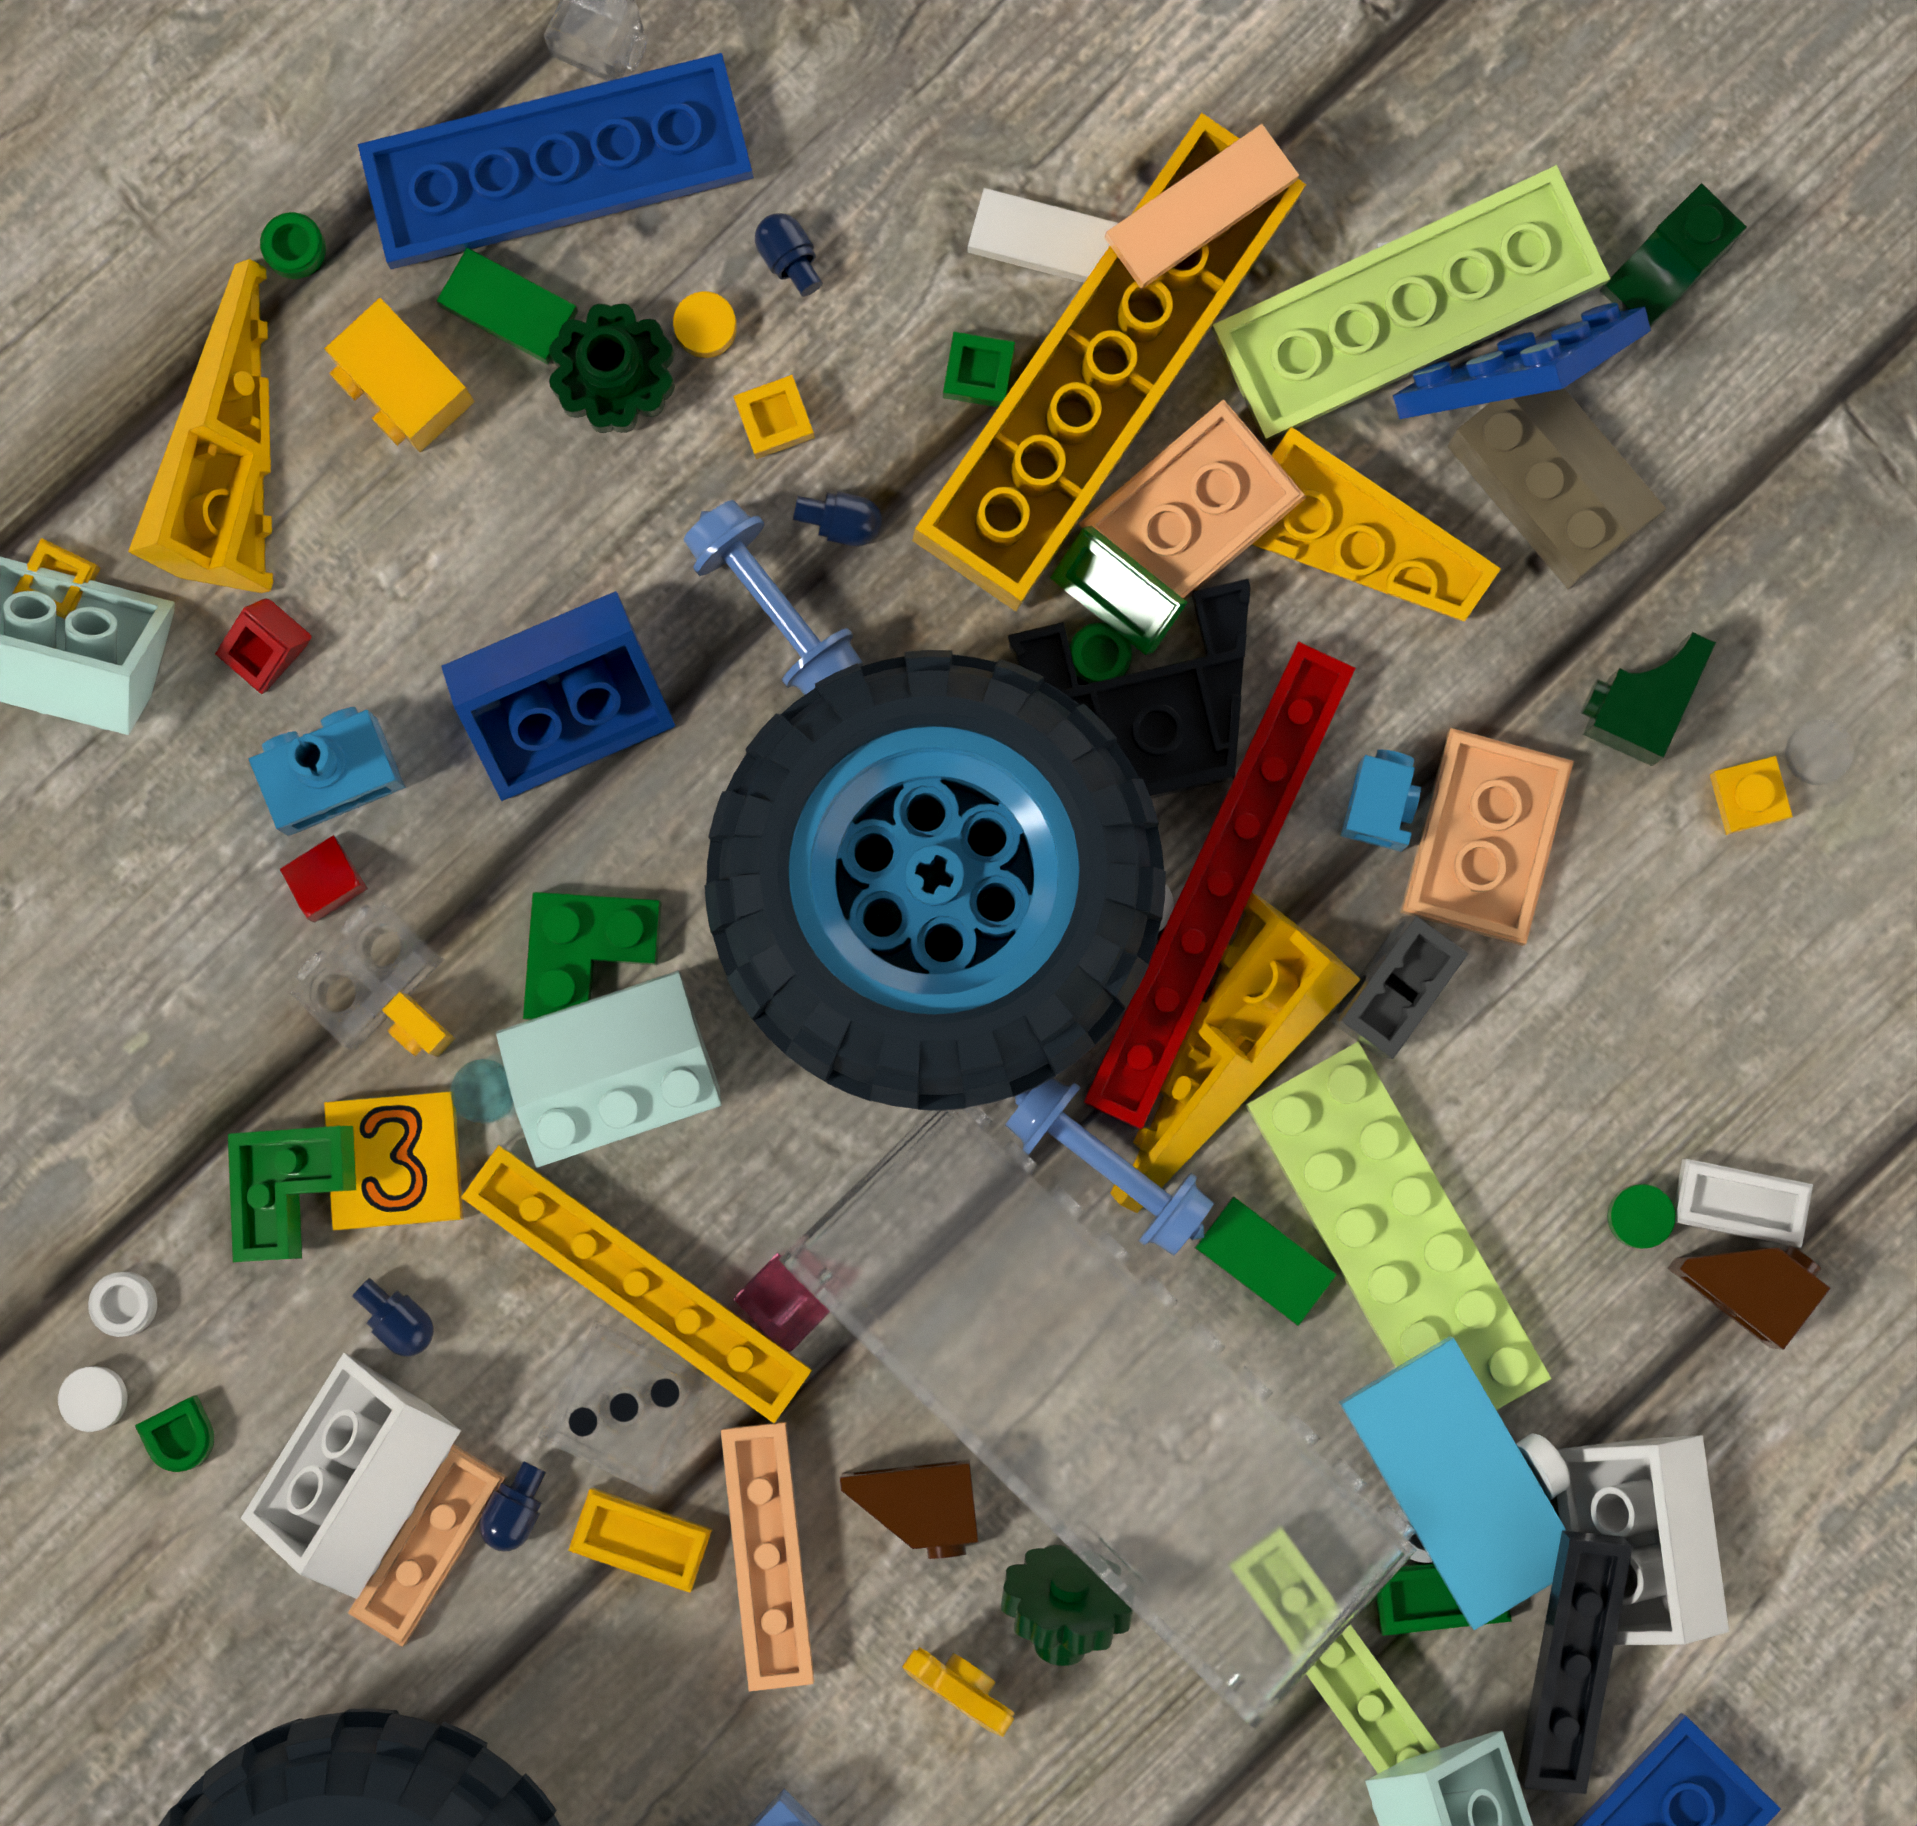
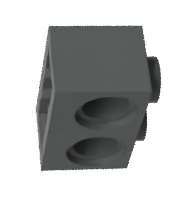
[1328,916,1468,1059]

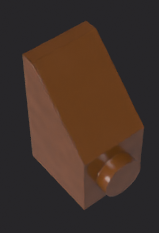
[1667,1245,1831,1350]
[840,1459,978,1559]

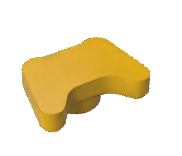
[902,1647,1015,1737]

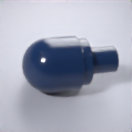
[755,213,823,297]
[792,491,882,547]
[352,1278,434,1357]
[479,1461,546,1552]

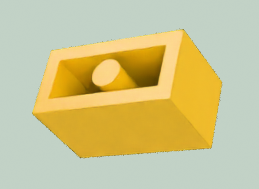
[324,298,475,452]

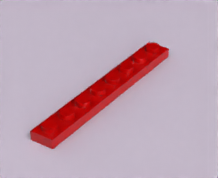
[1083,641,1356,1130]

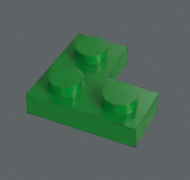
[523,892,662,1020]
[228,1126,356,1262]

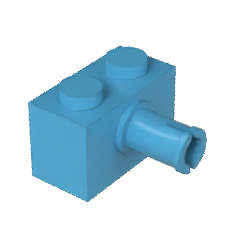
[248,707,406,836]

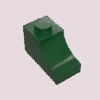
[1600,183,1747,328]
[1581,632,1716,766]

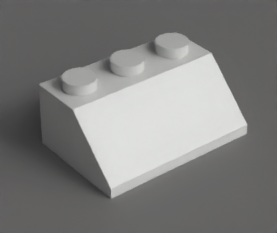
[240,1353,461,1599]
[1557,1435,1729,1645]

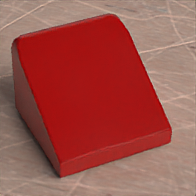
[215,598,312,694]
[280,835,368,923]

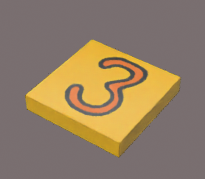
[324,1092,464,1230]

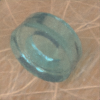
[451,1059,514,1124]

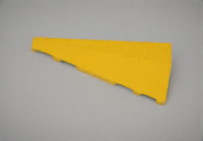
[128,259,273,593]
[1110,892,1361,1213]

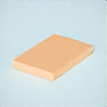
[1078,399,1307,600]
[1400,728,1574,946]

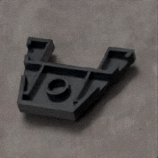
[1008,579,1251,799]

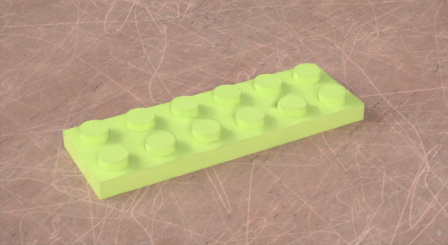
[1211,165,1610,442]
[1246,1041,1552,1410]

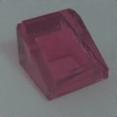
[733,1252,832,1352]

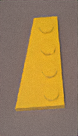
[1251,427,1501,622]

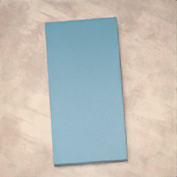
[1339,1336,1567,1630]

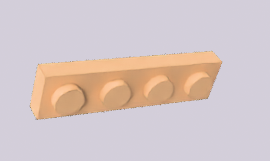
[721,1421,815,1692]

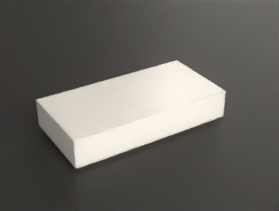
[1674,1159,1813,1248]

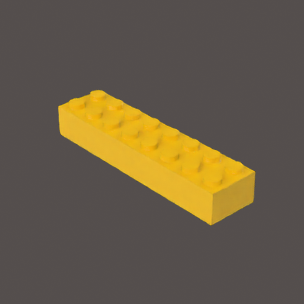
[912,112,1307,612]

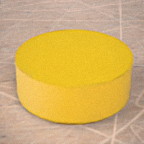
[673,291,737,358]

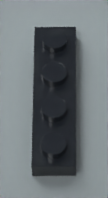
[1517,1530,1633,1794]

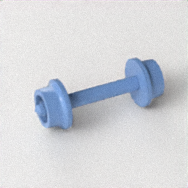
[683,500,863,695]
[1005,1078,1214,1256]

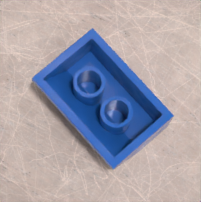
[441,591,676,801]

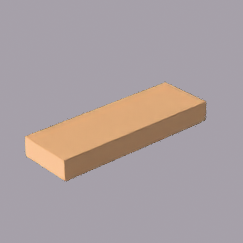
[1104,124,1299,289]
[348,1444,507,1647]

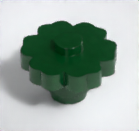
[549,303,675,433]
[1000,1545,1135,1666]

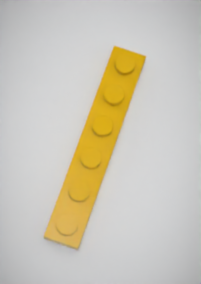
[461,1145,813,1423]

